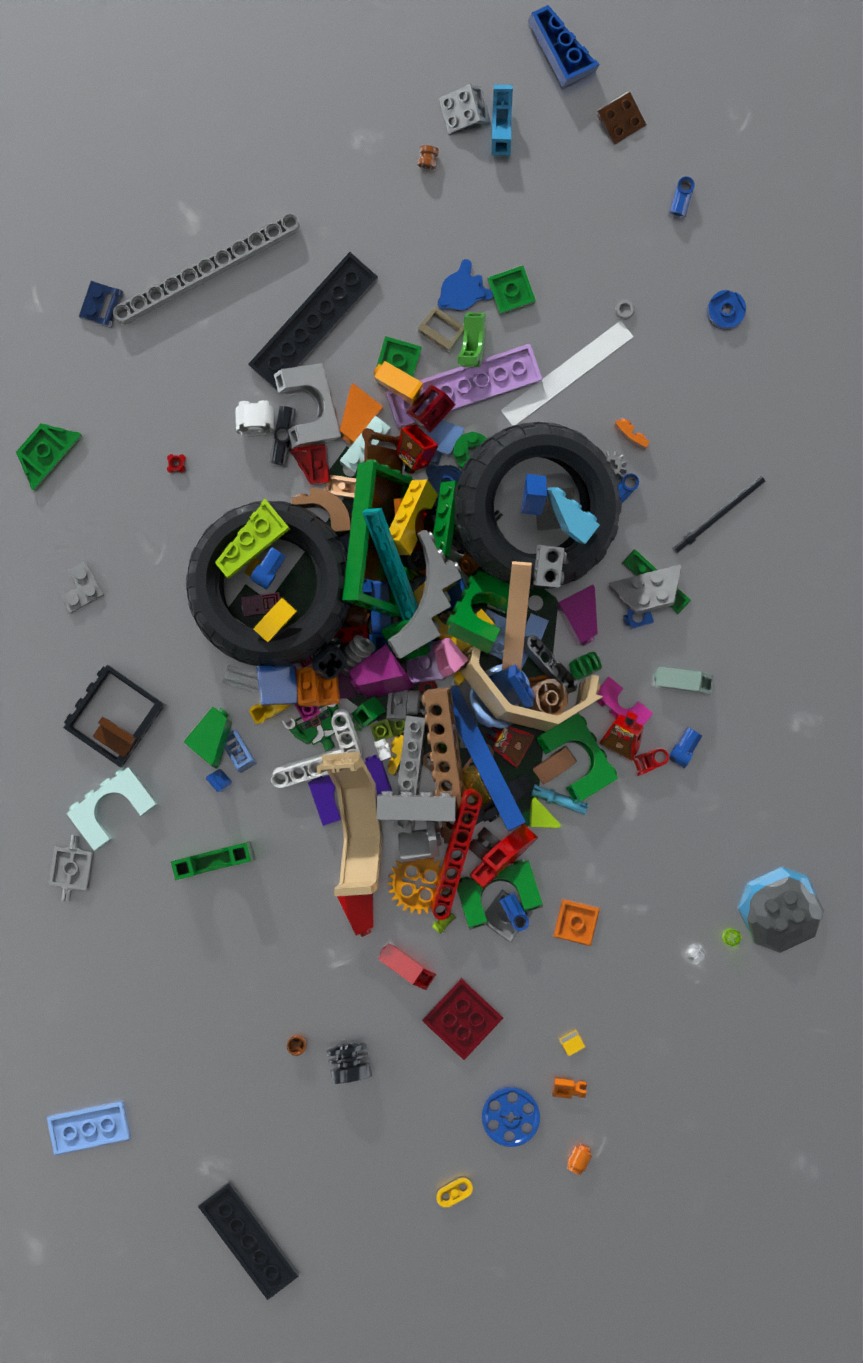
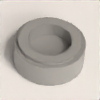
[615,299,635,320]

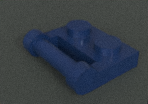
[79,281,123,328]

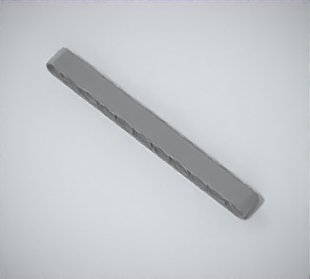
[113,214,300,325]

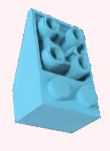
[547,487,600,544]

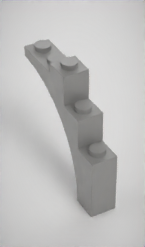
[388,530,462,658]

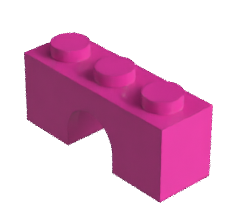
[595,677,653,726]

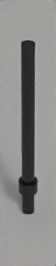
[672,476,766,553]

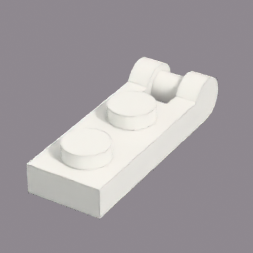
[374,739,392,761]

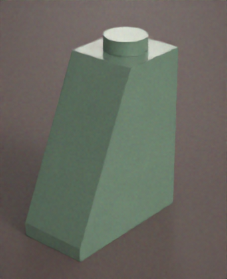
[654,666,713,695]

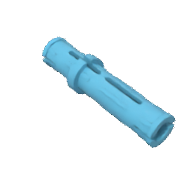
[530,784,589,815]

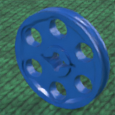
[482,1087,540,1147]

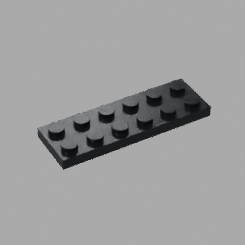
[198,1182,299,1300]

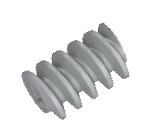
[341,635,375,676]

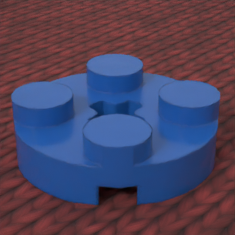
[708,290,746,329]

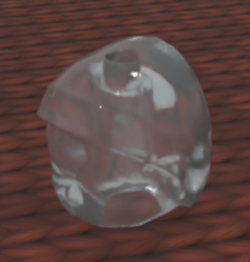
[685,942,707,965]

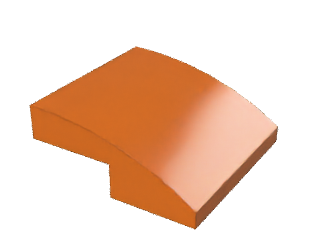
[296,667,340,706]

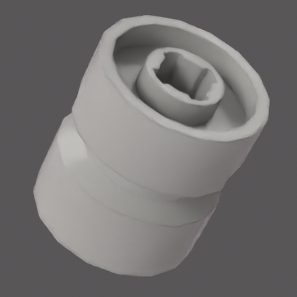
[407,690,435,716]

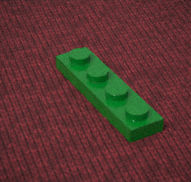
[433,481,458,557]

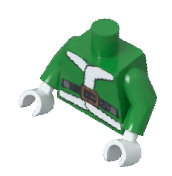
[282,704,341,752]

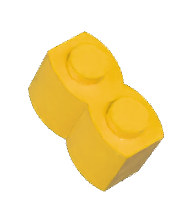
[249,702,291,724]

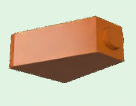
[340,383,384,444]

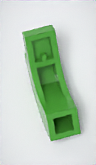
[458,312,486,367]

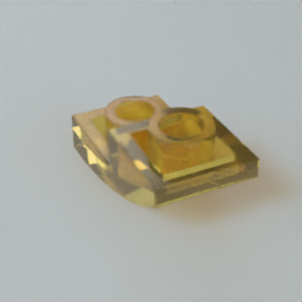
[462,765,493,806]

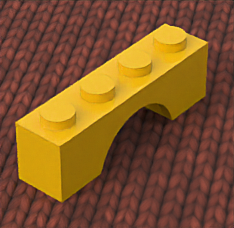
[389,480,438,555]

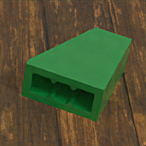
[184,707,232,769]

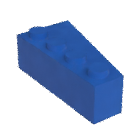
[528,5,600,88]

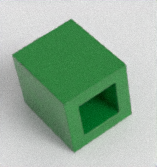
[351,696,386,729]

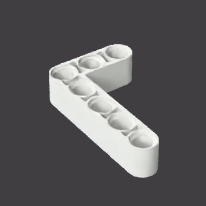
[271,708,363,788]

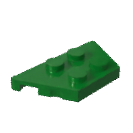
[16,423,82,491]

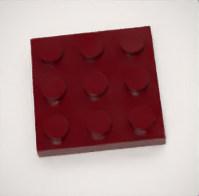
[422,978,504,1060]

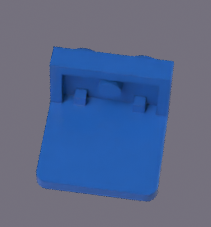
[488,664,535,709]

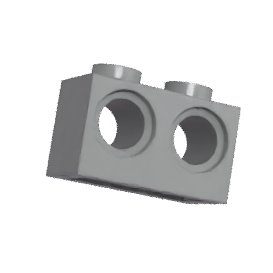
[533,545,566,588]

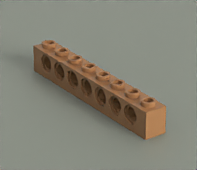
[422,687,469,844]

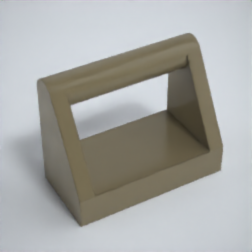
[418,307,464,353]

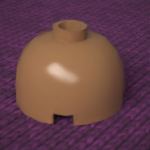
[531,679,568,715]

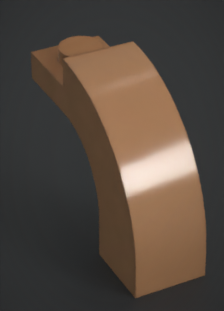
[291,488,351,535]

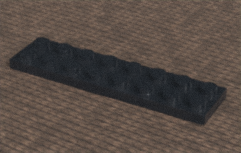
[248,252,378,391]

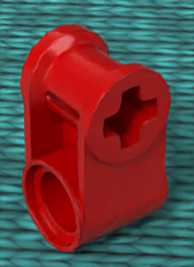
[632,748,669,776]

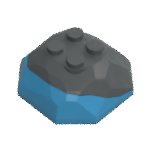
[738,867,824,953]

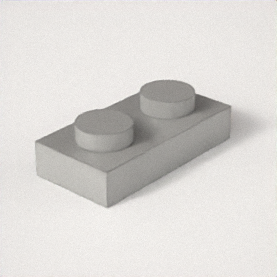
[386,690,408,721]

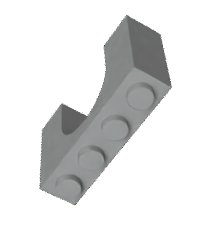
[274,363,341,448]

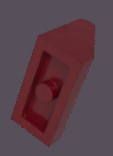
[406,384,456,433]

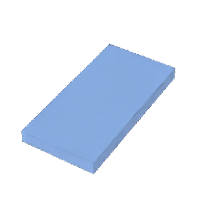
[47,1101,131,1156]

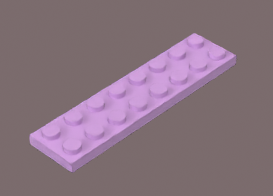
[386,344,542,429]

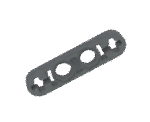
[523,635,577,694]

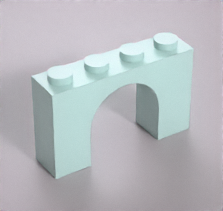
[67,767,158,851]

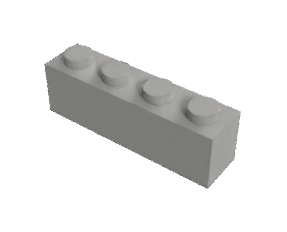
[377,791,456,821]

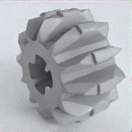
[606,450,628,480]

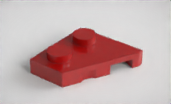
[289,444,330,485]

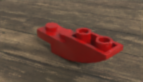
[469,825,538,889]

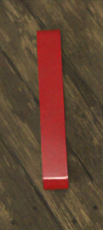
[431,788,482,920]

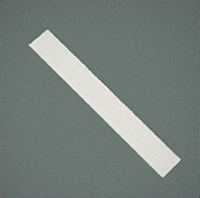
[501,321,634,426]

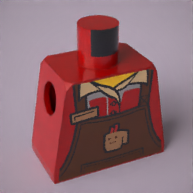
[397,424,438,474]
[599,712,644,761]
[486,726,535,768]

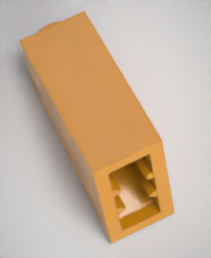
[373,361,423,405]

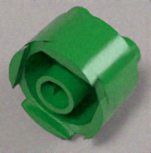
[453,432,487,470]

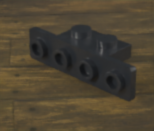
[468,774,532,825]

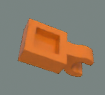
[552,1078,587,1099]

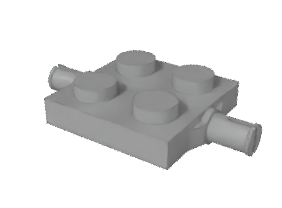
[48,835,93,901]

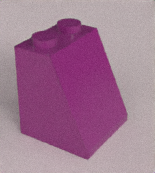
[556,584,598,646]
[348,645,415,699]

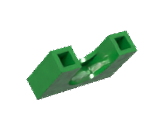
[446,569,510,654]
[536,712,618,804]
[171,841,255,880]
[457,859,543,930]

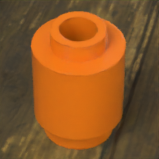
[567,1144,593,1175]

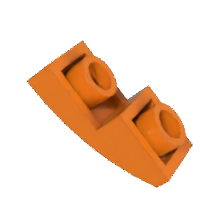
[614,418,649,450]

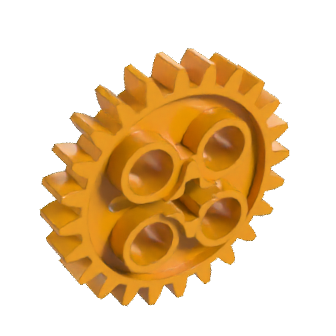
[388,857,449,915]

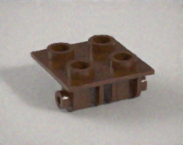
[597,91,647,144]

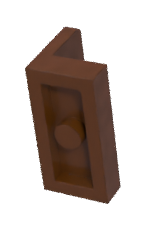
[93,717,137,757]

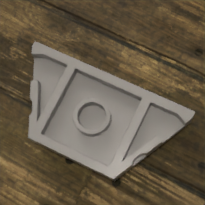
[609,564,681,615]

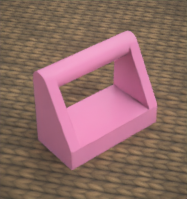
[433,638,469,677]

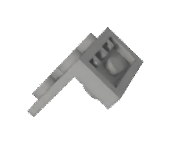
[439,84,491,134]

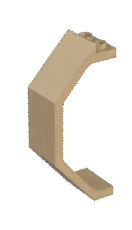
[460,646,603,731]
[316,752,383,896]

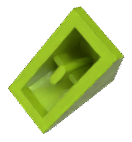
[530,797,561,828]

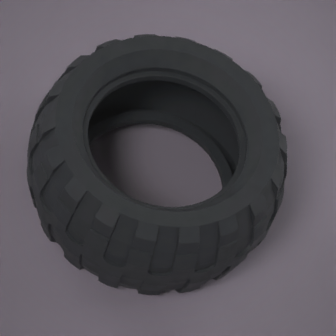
[454,422,622,589]
[186,501,351,667]

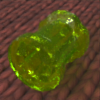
[722,928,742,947]

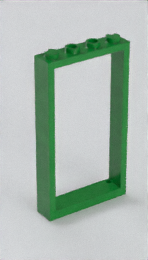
[342,460,414,617]

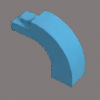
[491,84,513,156]

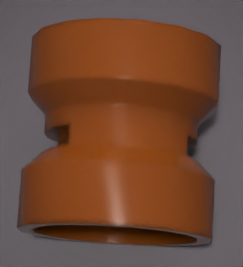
[417,145,439,170]
[287,1034,307,1056]

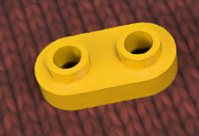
[436,1177,473,1207]

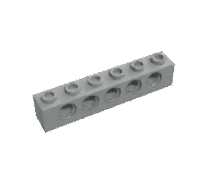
[392,715,428,833]

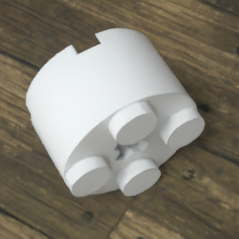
[235,400,274,437]

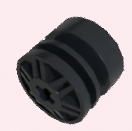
[326,1042,372,1084]

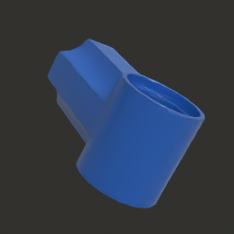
[670,176,695,217]
[618,473,639,503]
[250,547,286,590]
[669,727,702,769]
[499,893,529,931]

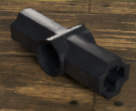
[270,406,296,466]

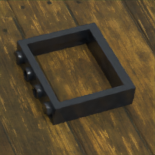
[63,665,166,767]

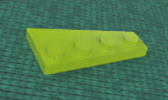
[215,498,290,579]

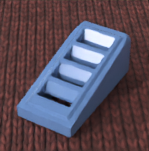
[224,729,257,773]

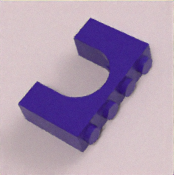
[308,755,394,826]

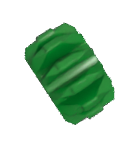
[569,652,602,680]

